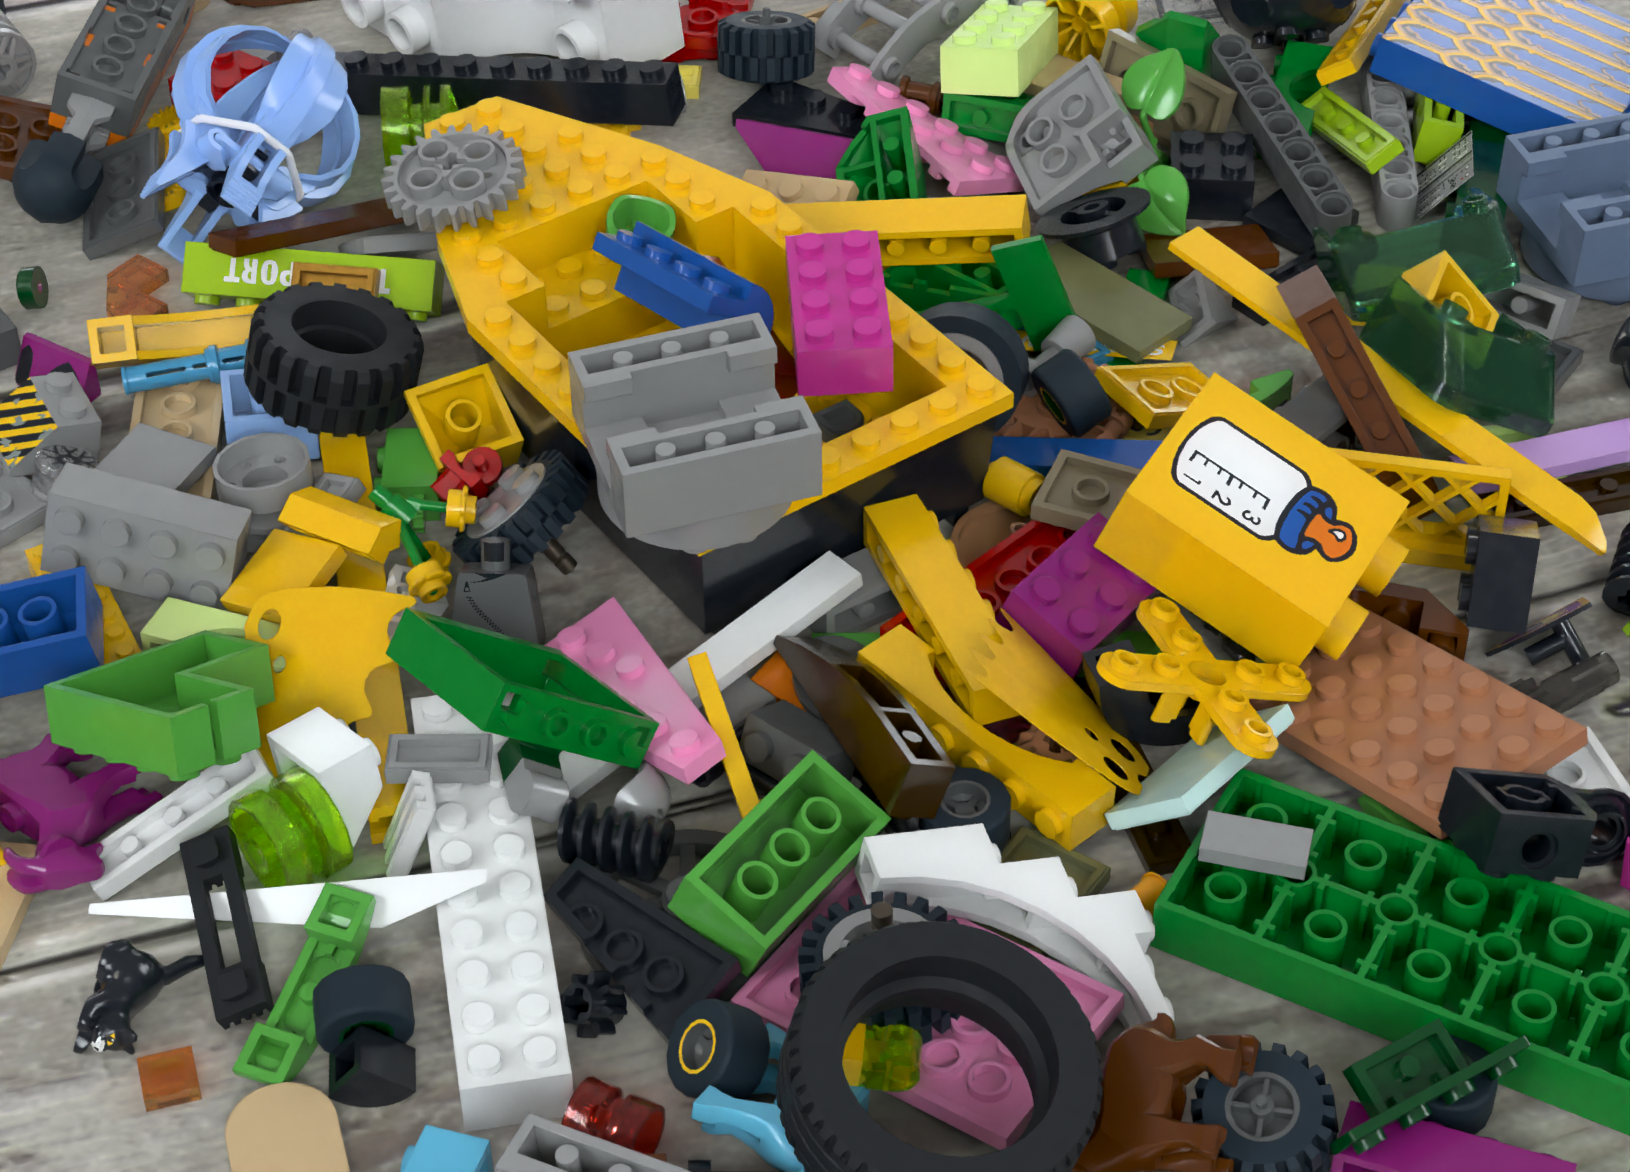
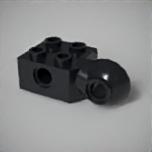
[1438,767,1630,882]

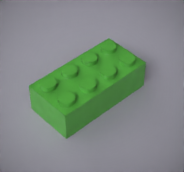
[667,749,892,978]

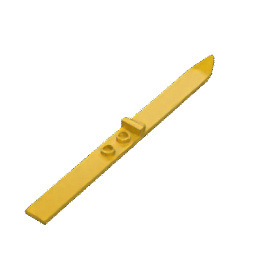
[1168,226,1607,556]

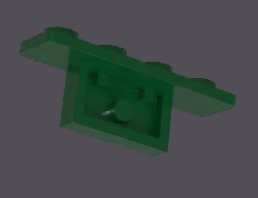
[1330,1018,1531,1155]

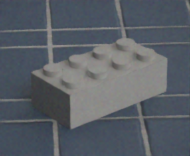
[40,462,252,611]

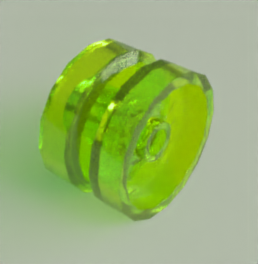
[228,767,353,888]

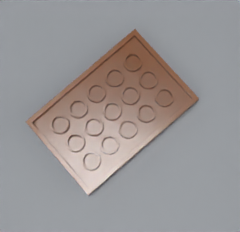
[1249,609,1588,840]

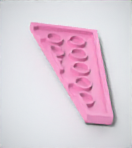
[827,63,1025,196]
[544,596,727,785]

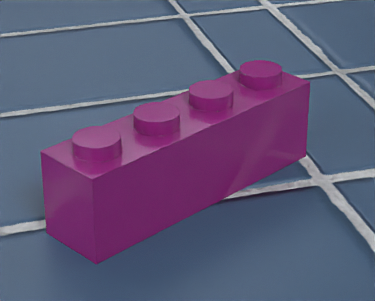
[1331,1100,1577,1172]

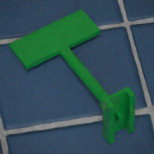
[916,235,1076,352]

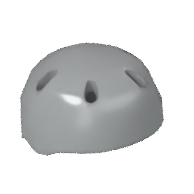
[614,760,671,828]

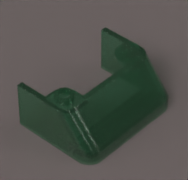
[1312,187,1521,322]
[1358,275,1555,437]

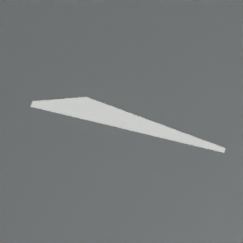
[88,868,487,928]

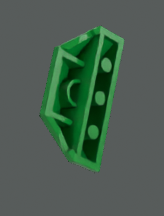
[1135,10,1220,78]
[836,106,927,201]

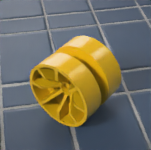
[1045,0,1138,62]

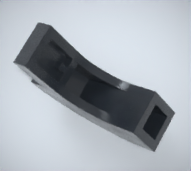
[1082,639,1200,746]

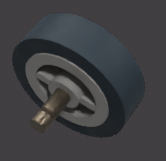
[920,302,1029,433]

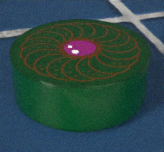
[16,266,49,310]

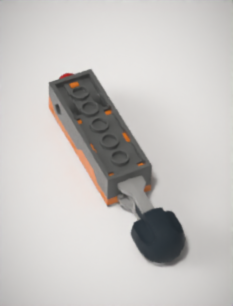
[12,0,196,224]

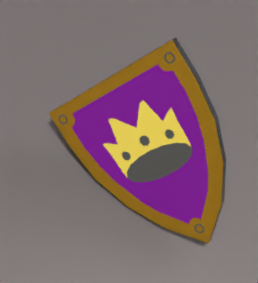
[1485,597,1593,671]

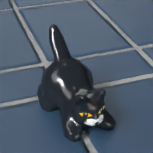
[73,939,205,1055]

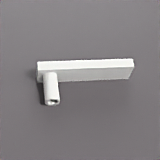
[90,749,288,901]

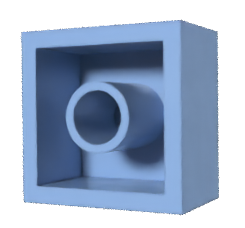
[220,369,320,459]

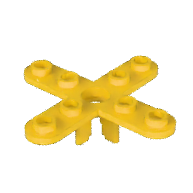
[1096,597,1311,759]

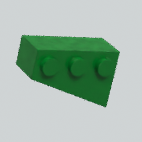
[883,262,1023,330]

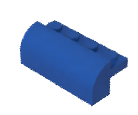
[592,221,774,333]

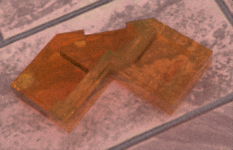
[106,254,169,317]

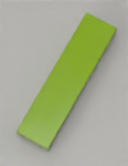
[1301,86,1405,175]

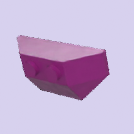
[735,119,853,179]

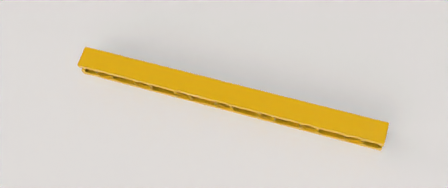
[319,432,408,845]

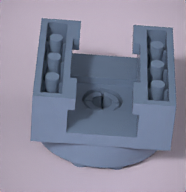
[1496,113,1630,306]

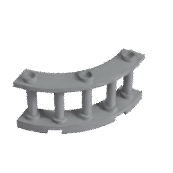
[815,0,1019,84]

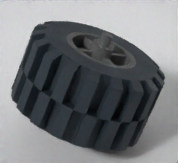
[718,7,815,86]
[1191,1042,1339,1172]

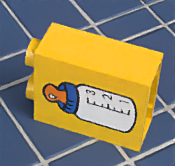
[1094,372,1410,667]

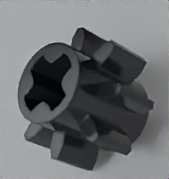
[560,971,628,1038]

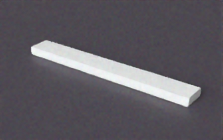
[559,550,863,800]

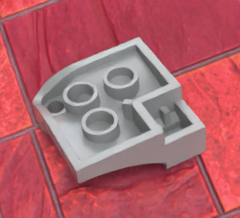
[1005,54,1159,217]

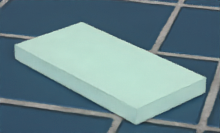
[1104,703,1295,831]

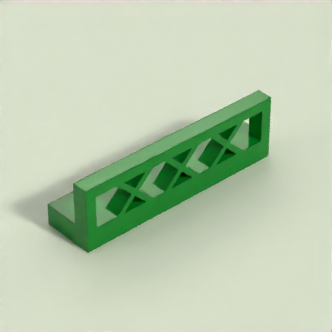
[942,93,1035,143]

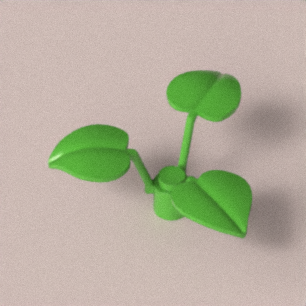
[1121,48,1189,236]

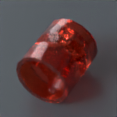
[561,1076,666,1154]

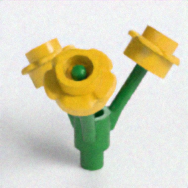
[368,483,477,604]

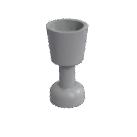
[1023,315,1096,397]

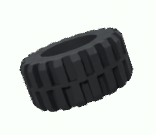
[243,282,424,437]

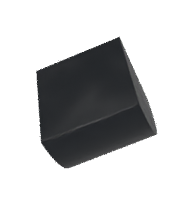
[328,1025,416,1108]

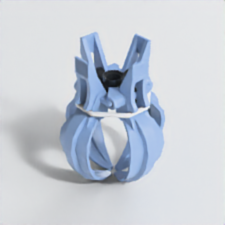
[140,25,361,264]

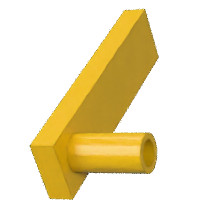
[687,652,763,819]

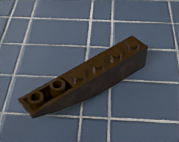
[773,635,956,820]

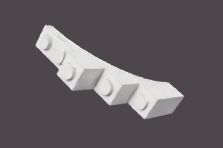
[854,823,1174,1030]

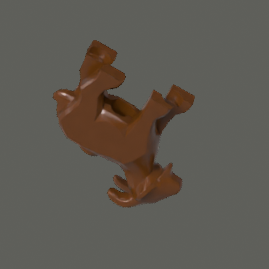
[1072,1013,1259,1172]

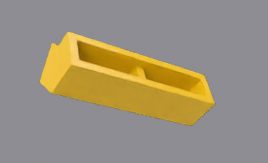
[278,486,401,565]

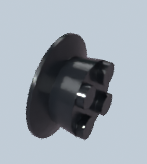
[1036,187,1151,270]

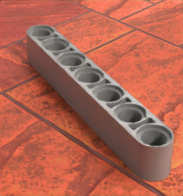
[1359,55,1419,233]

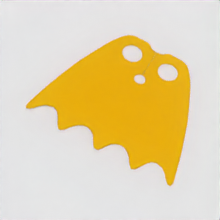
[244,586,417,788]
[964,608,1149,795]

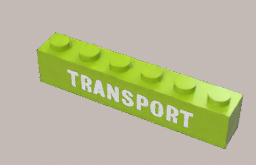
[181,241,445,323]

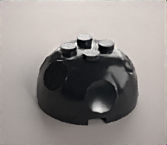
[1213,0,1357,52]

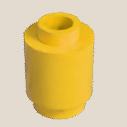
[982,456,1045,516]

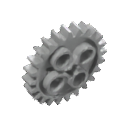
[381,124,527,233]

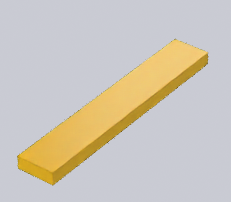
[1316,0,1405,86]

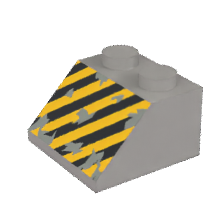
[0,372,102,477]

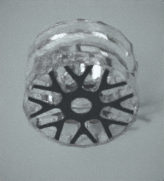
[30,445,100,503]

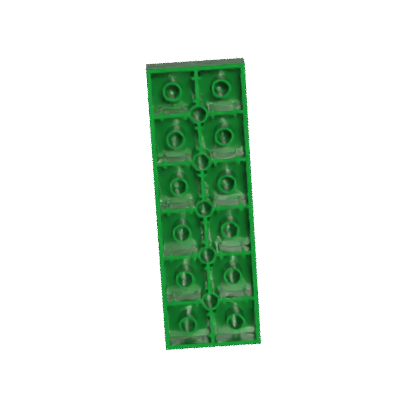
[1150,768,1630,1136]

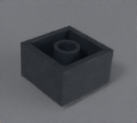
[1169,130,1255,222]
[1457,514,1540,634]

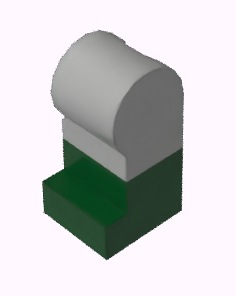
[497,738,569,824]

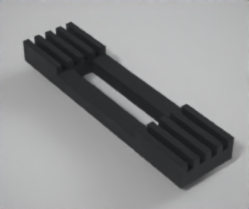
[179,825,274,1030]

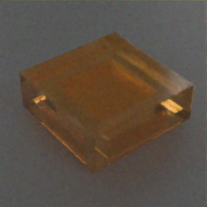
[137,1045,202,1112]

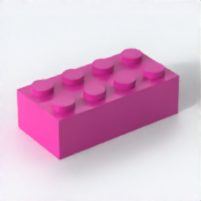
[785,230,893,397]

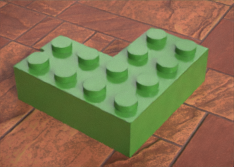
[43,630,275,781]

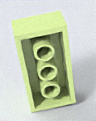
[940,0,1058,97]

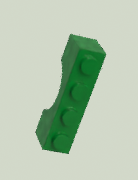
[1256,40,1334,159]

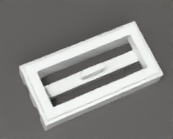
[383,770,436,877]

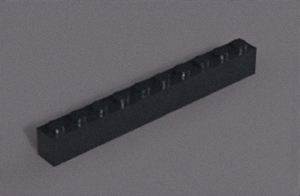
[335,50,686,126]

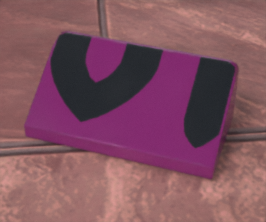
[15,332,101,402]

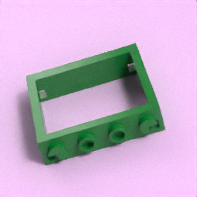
[385,607,660,769]

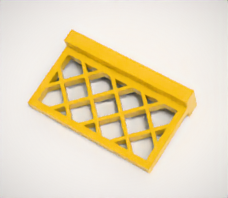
[1329,447,1512,571]

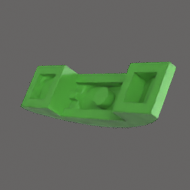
[232,882,376,1085]

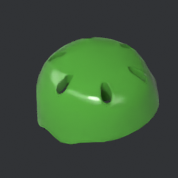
[606,195,676,239]

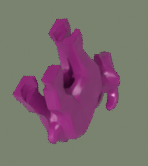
[0,733,163,894]

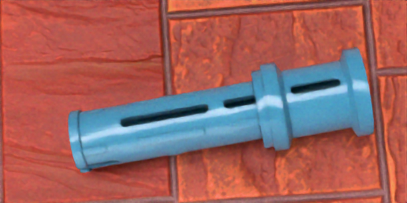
[121,339,248,395]

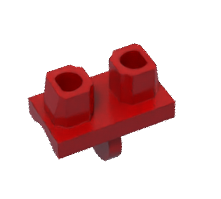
[430,447,504,502]

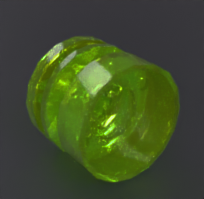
[380,83,459,167]

